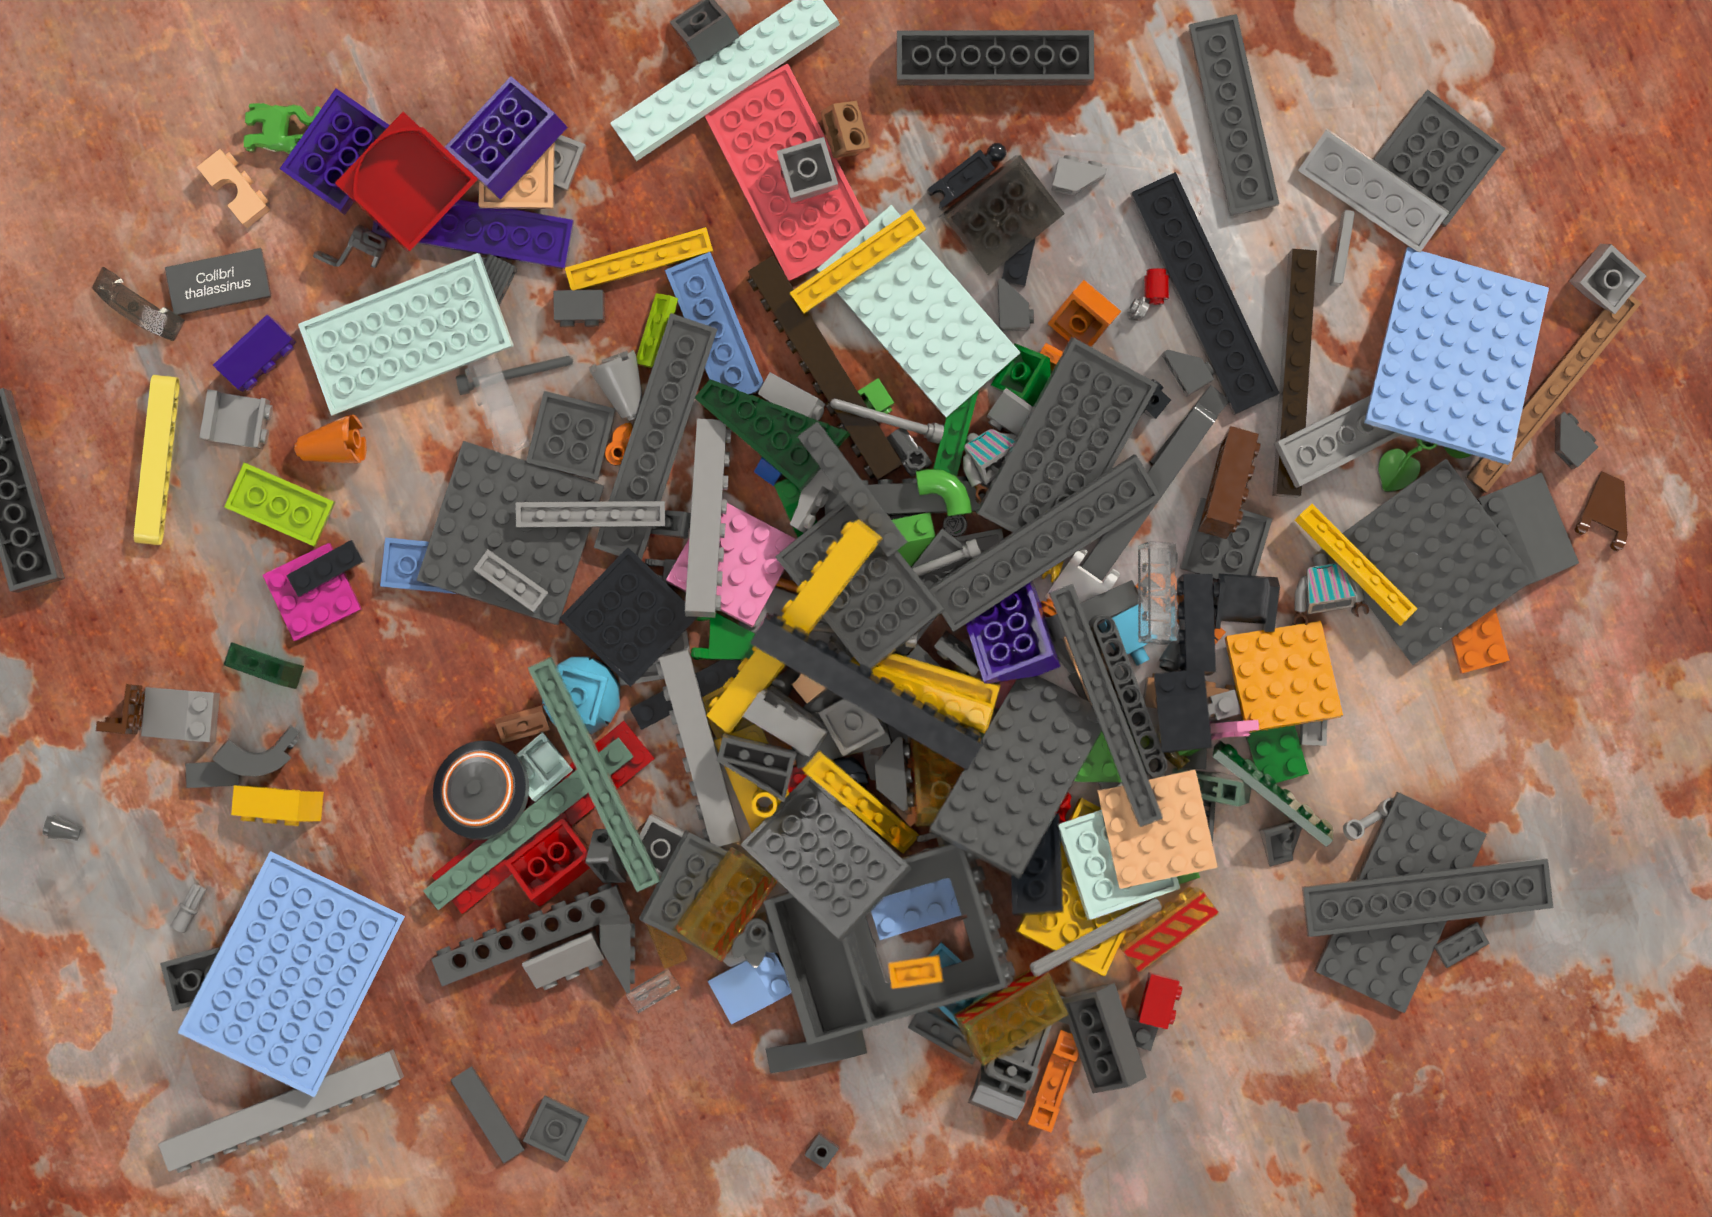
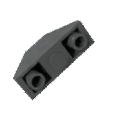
[875,737,915,815]

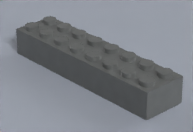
[897,30,1094,86]
[0,388,65,593]

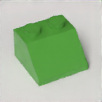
[892,512,936,567]

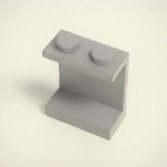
[199,389,273,449]

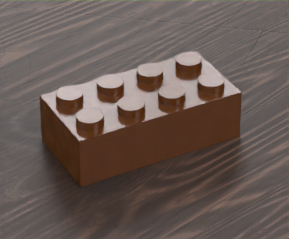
[1198,426,1261,539]

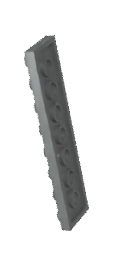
[1188,14,1280,216]

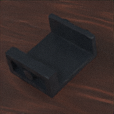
[1213,573,1280,632]

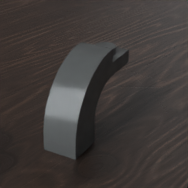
[212,725,300,776]

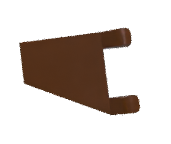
[1574,471,1628,551]

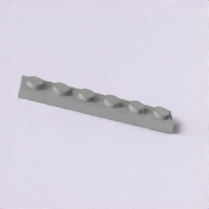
[516,501,665,527]

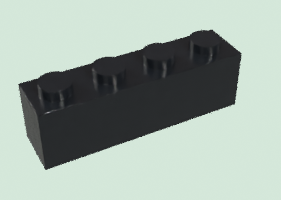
[1174,574,1216,676]

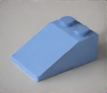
[708,952,791,1024]

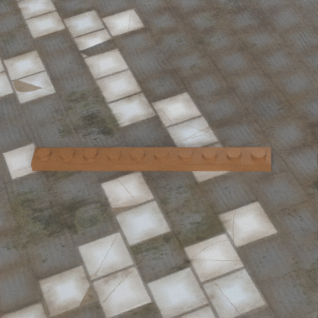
[1466,295,1641,493]

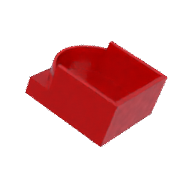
[335,111,478,252]

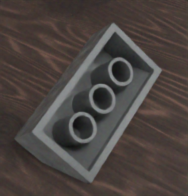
[1060,983,1147,1093]

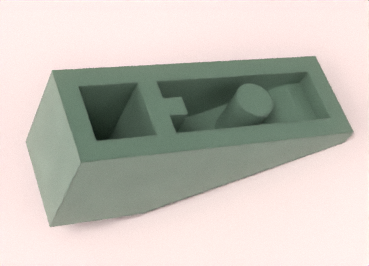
[1172,768,1251,807]

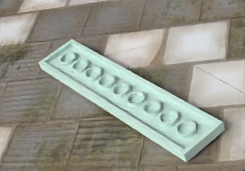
[610,0,840,161]

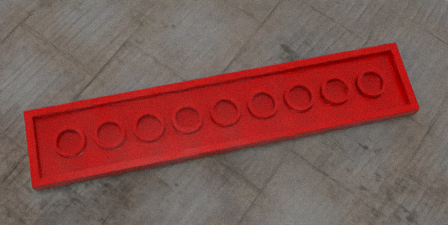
[432,720,655,914]

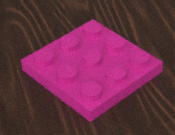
[263,543,362,641]

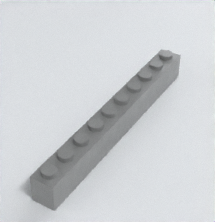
[158,1049,404,1173]

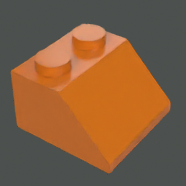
[1047,280,1121,347]

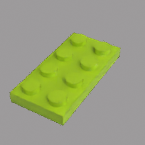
[224,462,335,547]

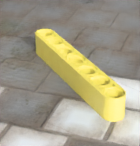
[134,375,180,545]

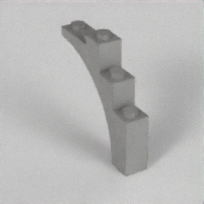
[758,372,839,533]

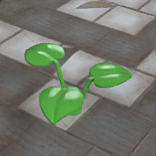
[1378,438,1472,491]

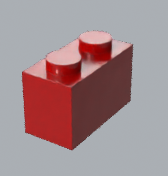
[1137,972,1182,1030]

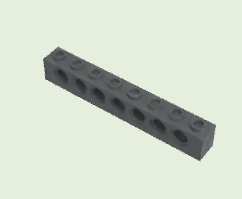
[431,883,629,986]

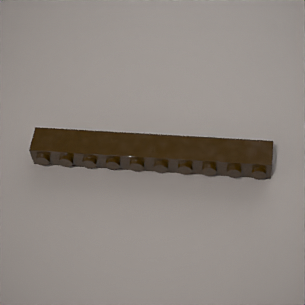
[1273,249,1317,498]
[747,256,903,481]

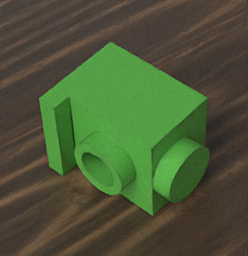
[858,378,894,414]

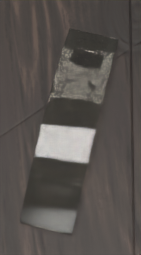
[92,267,185,341]

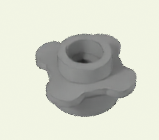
[1128,296,1150,321]

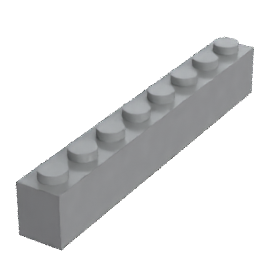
[685,419,731,618]
[656,649,741,847]

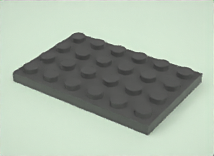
[775,500,945,670]
[741,775,911,942]

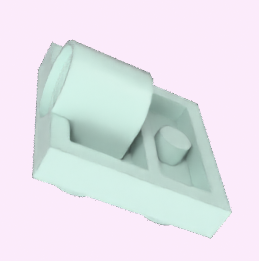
[516,733,573,802]

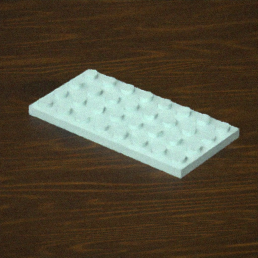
[817,205,1020,418]
[298,253,513,416]

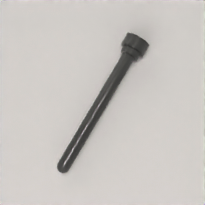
[456,356,573,395]

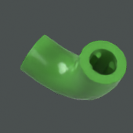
[916,469,972,516]

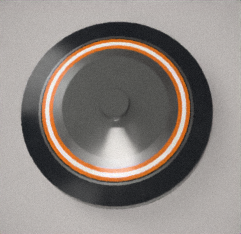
[433,741,529,840]

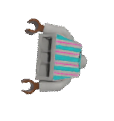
[963,429,1017,504]
[1292,554,1369,625]

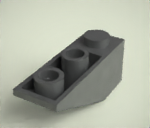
[599,914,635,993]

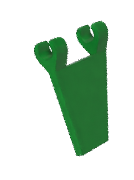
[691,613,755,660]

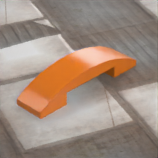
[1028,1030,1079,1133]

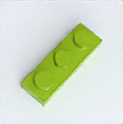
[636,293,678,368]

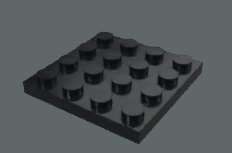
[559,547,698,687]

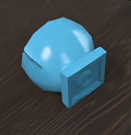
[542,656,620,734]

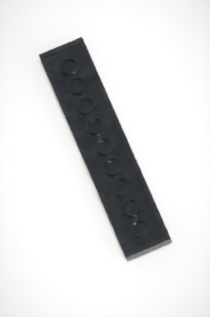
[1131,172,1280,415]

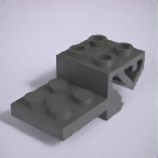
[968,1006,1052,1121]

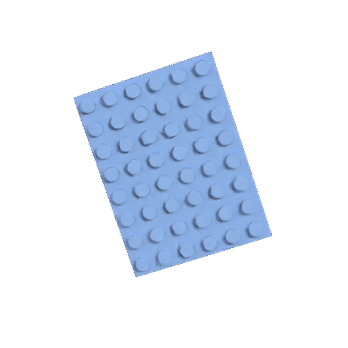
[1364,247,1549,465]
[178,851,405,1097]

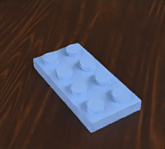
[871,878,961,940]

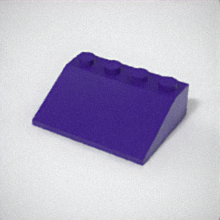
[445,76,568,200]
[280,88,389,215]
[966,581,1061,684]

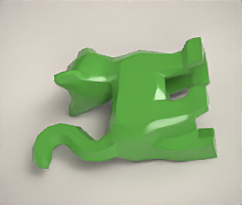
[244,103,321,154]

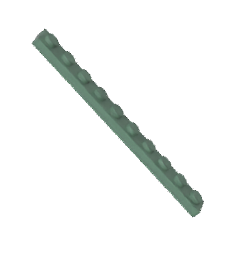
[528,656,660,892]
[423,737,634,910]

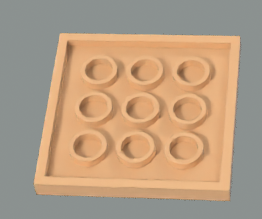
[1097,770,1218,889]

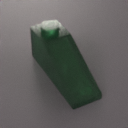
[224,642,304,689]

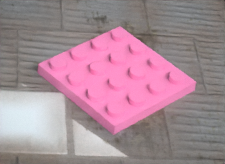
[666,503,796,628]

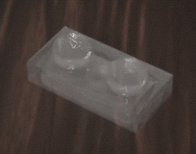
[625,968,681,1014]

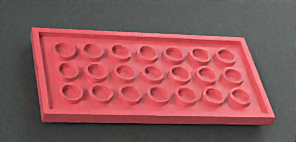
[705,64,869,282]

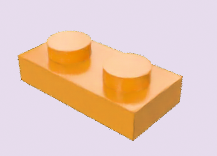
[888,955,943,989]

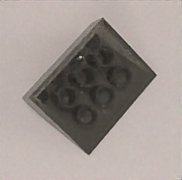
[939,155,1065,275]

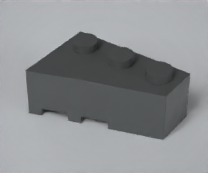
[717,733,796,802]

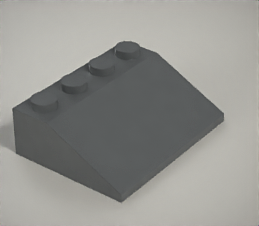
[1477,472,1579,587]

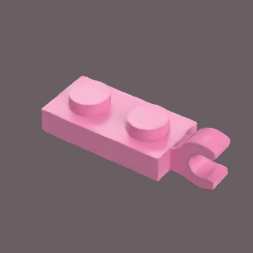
[1210,720,1259,740]

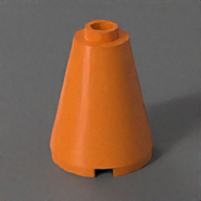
[294,415,367,464]

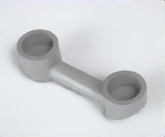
[1343,798,1393,841]

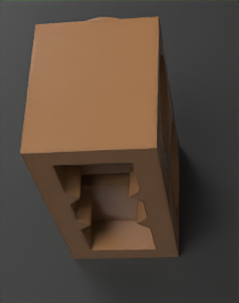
[820,101,870,158]

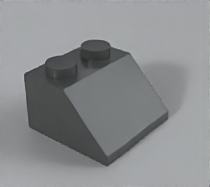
[670,0,740,64]

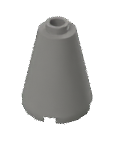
[589,349,643,421]

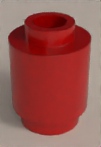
[1144,268,1169,305]

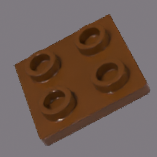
[96,684,145,734]

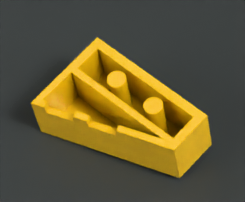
[231,785,324,826]

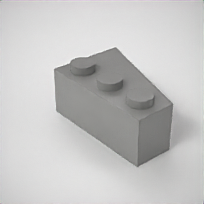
[743,685,829,756]

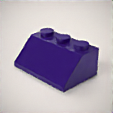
[213,314,296,392]

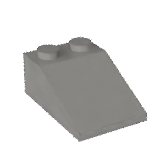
[141,687,220,742]

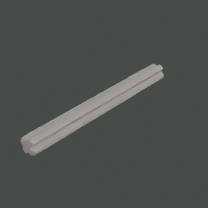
[1030,898,1162,976]

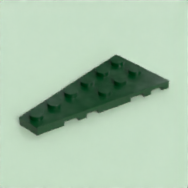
[695,379,850,491]

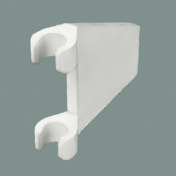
[1045,548,1120,603]

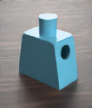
[1097,603,1152,666]

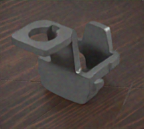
[313,224,387,268]

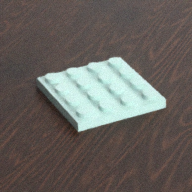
[1058,810,1181,920]

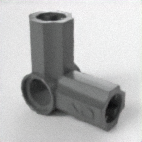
[887,428,932,478]

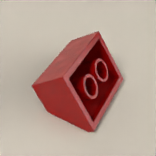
[505,817,590,907]

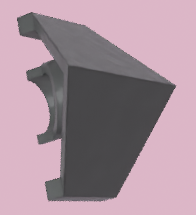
[1259,820,1302,867]

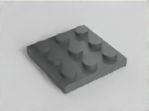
[526,391,616,480]
[1180,498,1272,580]

